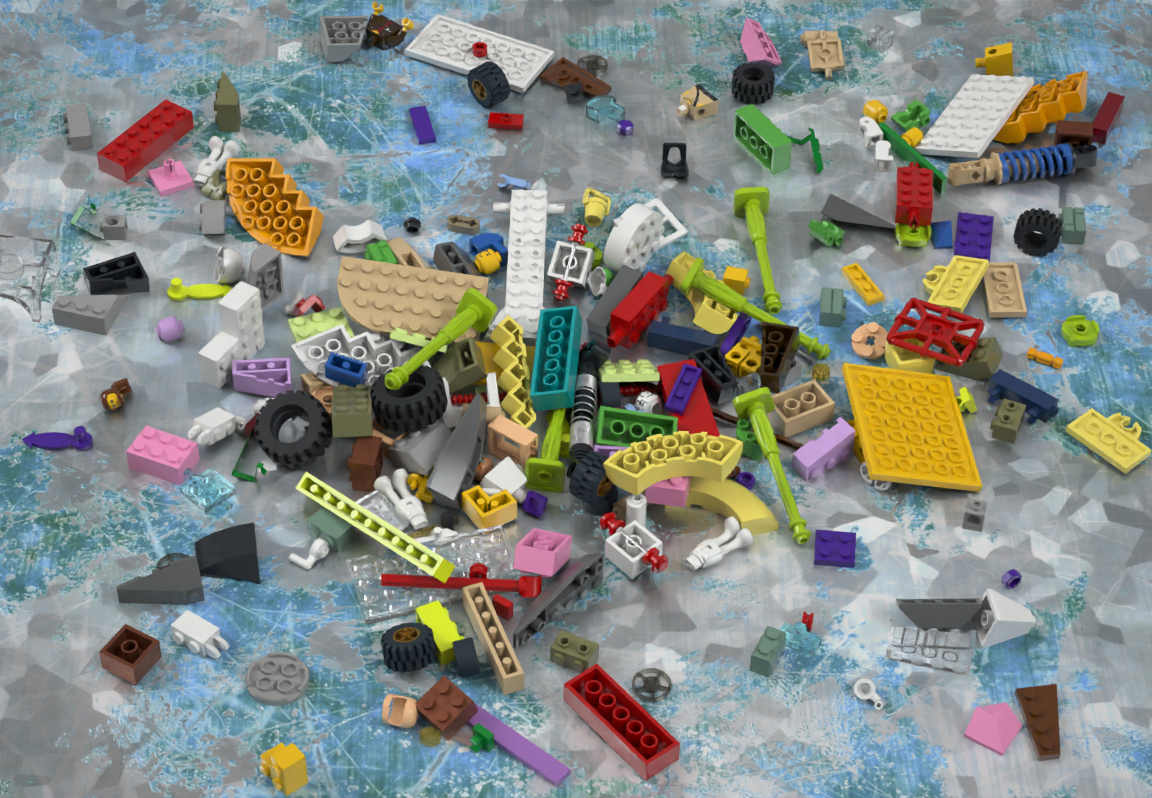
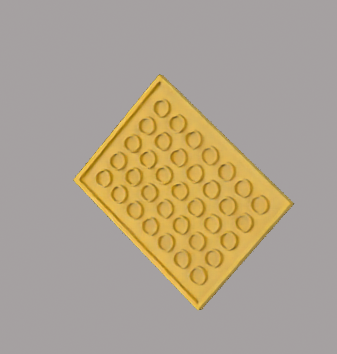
[841,363,983,492]

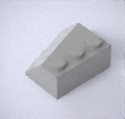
[318,15,369,63]
[247,243,285,311]
[52,295,128,335]
[388,421,453,476]

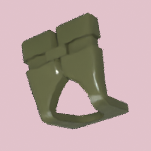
[200,169,227,200]

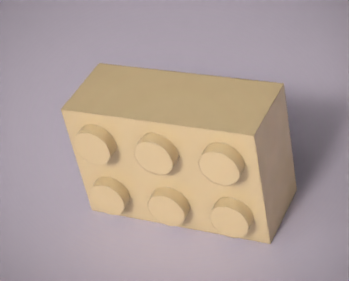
[767,379,835,438]

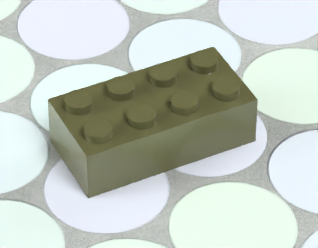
[332,384,373,437]

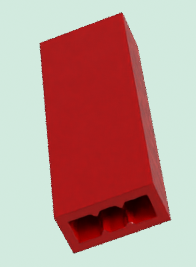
[657,359,720,437]

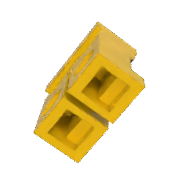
[725,335,762,385]

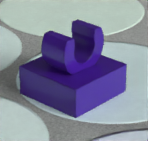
[522,490,548,517]

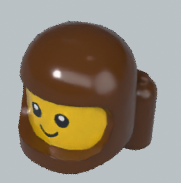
[99,378,133,411]

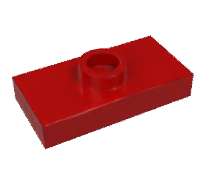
[488,112,524,130]

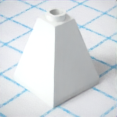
[972,589,1036,648]

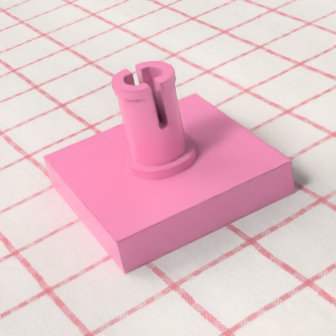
[148,159,194,197]

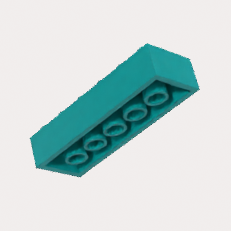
[530,305,583,411]

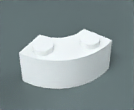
[332,219,386,254]

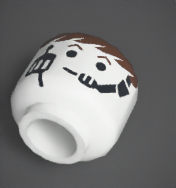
[633,390,662,414]

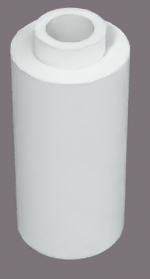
[626,494,647,528]

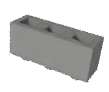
[63,103,93,151]

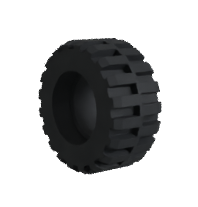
[370,365,448,433]
[254,390,333,469]

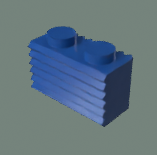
[325,352,367,387]

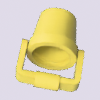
[582,187,611,227]

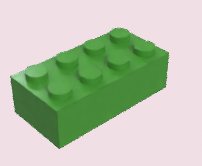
[733,104,792,175]
[594,406,678,447]

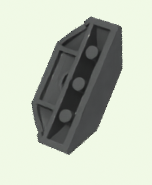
[896,598,982,631]

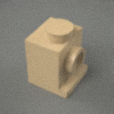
[301,373,329,394]

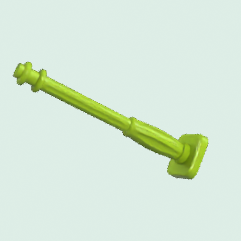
[733,186,782,314]
[679,257,831,360]
[385,288,497,390]
[732,387,811,545]
[525,408,566,493]

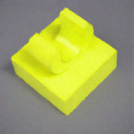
[956,386,978,413]

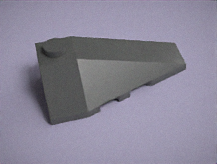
[821,193,895,229]
[116,555,204,605]

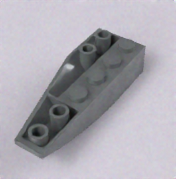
[433,241,495,330]
[426,394,487,510]
[513,552,604,649]

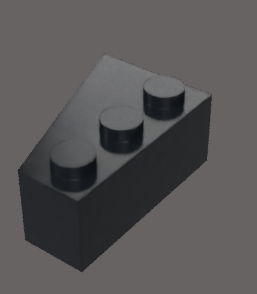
[83,252,150,295]
[687,344,737,404]

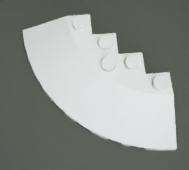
[291,324,432,387]

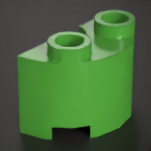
[891,99,930,132]
[809,220,845,247]
[735,418,762,461]

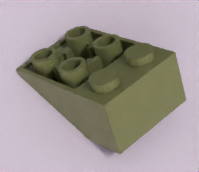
[214,72,241,132]
[432,337,487,394]
[934,337,1003,380]

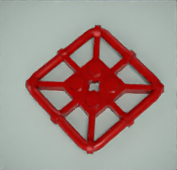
[886,298,985,367]

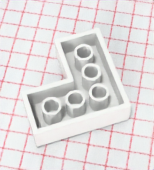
[198,281,265,389]

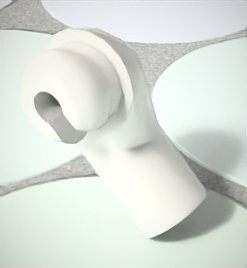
[285,293,304,316]
[235,416,247,433]

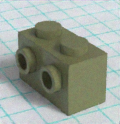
[990,399,1026,444]
[550,630,599,673]

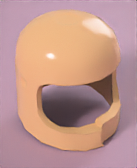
[382,694,419,728]

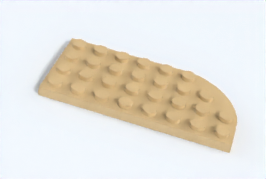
[337,256,489,344]

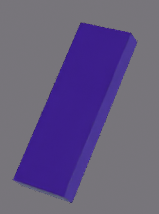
[409,106,436,144]
[664,363,702,416]

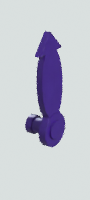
[22,426,93,450]

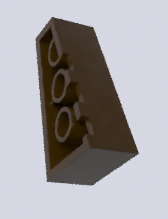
[760,321,800,394]

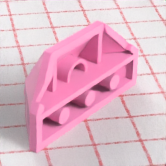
[740,17,782,67]

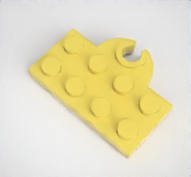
[923,255,989,313]
[1066,408,1152,474]

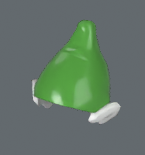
[586,267,616,297]

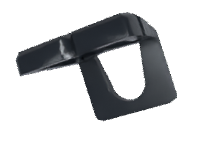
[661,143,689,177]

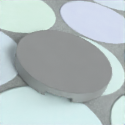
[245,652,310,706]

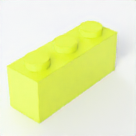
[415,600,464,665]

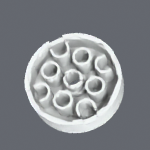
[603,203,664,273]

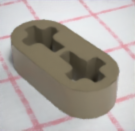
[447,215,480,235]

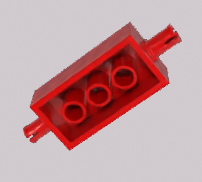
[895,162,933,229]
[606,271,674,349]

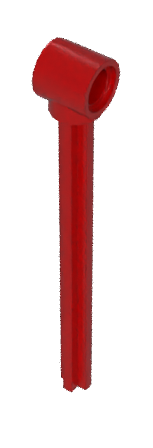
[381,574,542,598]

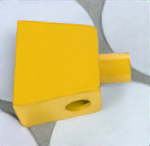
[975,43,1013,77]

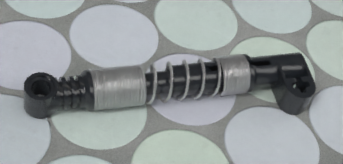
[566,338,611,479]

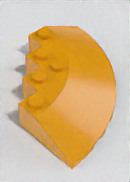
[993,71,1088,144]
[226,158,324,257]

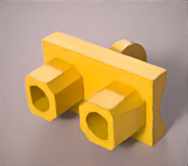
[407,467,434,504]

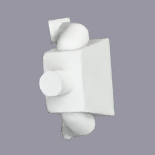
[470,456,527,505]

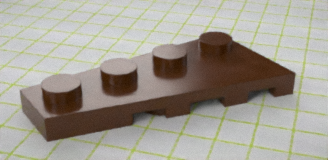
[540,57,612,101]
[1015,684,1060,761]

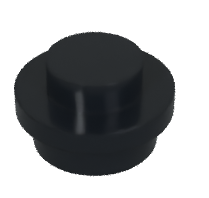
[403,217,421,233]
[441,511,459,530]

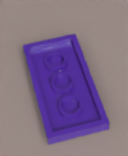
[953,212,994,263]

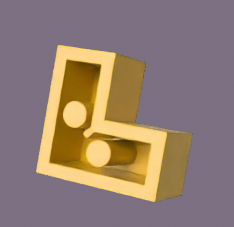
[462,485,517,534]
[260,742,308,796]

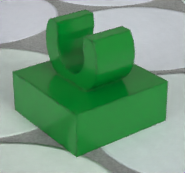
[470,723,494,753]

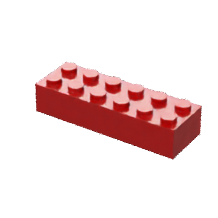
[97,99,194,183]
[563,664,680,781]

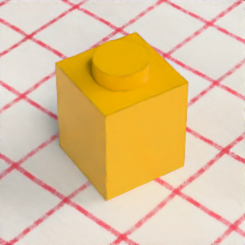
[723,266,751,295]

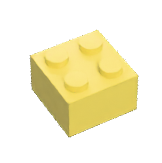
[884,338,934,374]

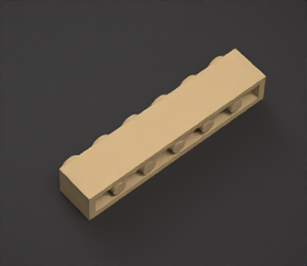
[462,582,524,695]

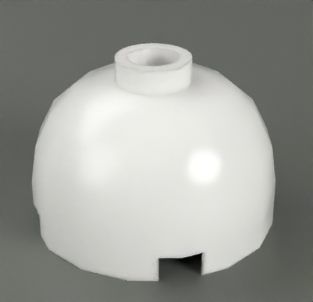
[214,247,246,284]

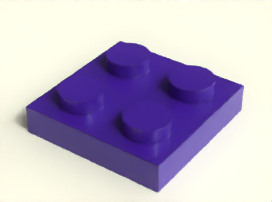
[814,529,856,568]

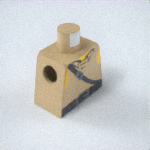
[676,84,719,121]

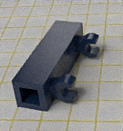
[647,316,720,355]
[987,369,1059,425]

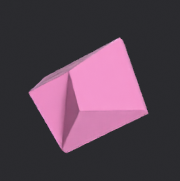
[964,702,1022,756]

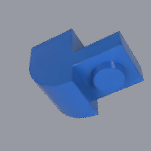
[469,233,508,267]

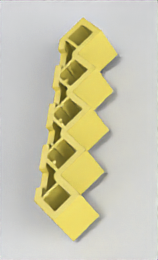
[490,315,536,430]

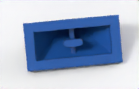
[930,220,953,249]

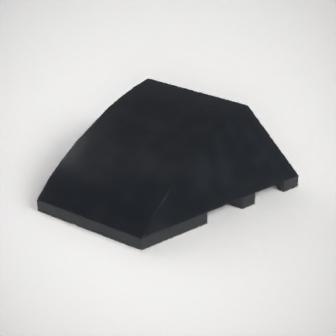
[195,522,260,584]

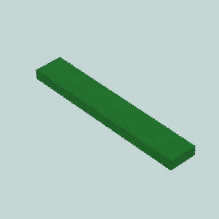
[878,122,948,194]

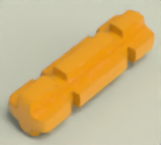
[1026,347,1063,369]

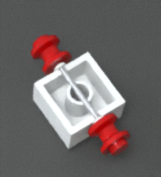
[547,224,595,302]
[600,512,669,579]

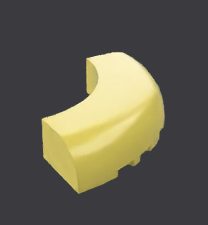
[666,251,738,334]
[603,431,743,496]
[664,476,779,536]

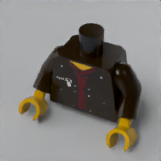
[364,1,414,50]

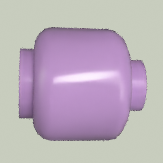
[155,316,185,343]

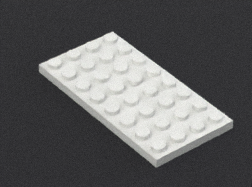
[405,14,554,93]
[915,74,1034,158]

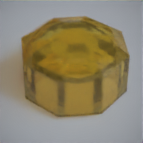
[812,363,830,381]
[420,727,441,747]

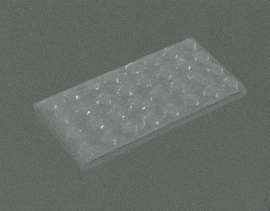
[345,525,522,625]

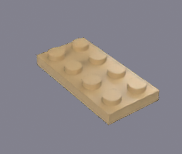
[982,262,1027,318]

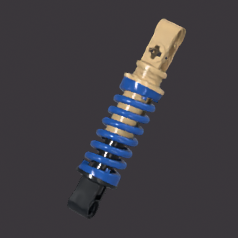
[948,142,1097,186]

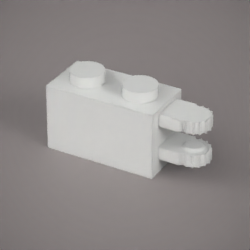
[187,407,236,445]
[171,610,229,659]

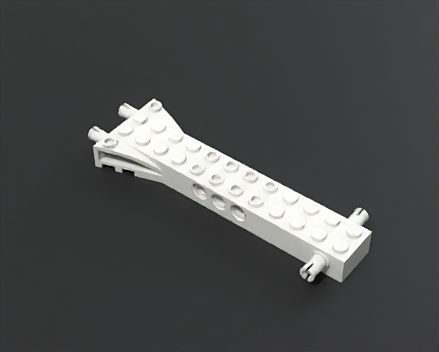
[485,190,565,346]

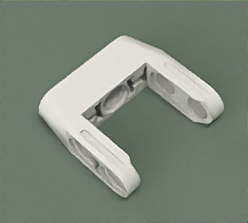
[442,372,500,432]

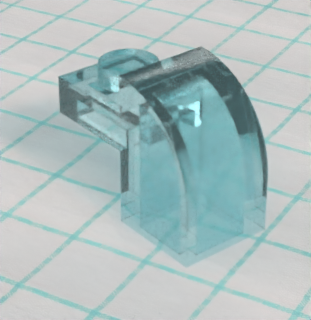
[586,95,625,124]

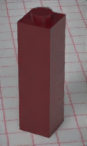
[1092,92,1125,145]

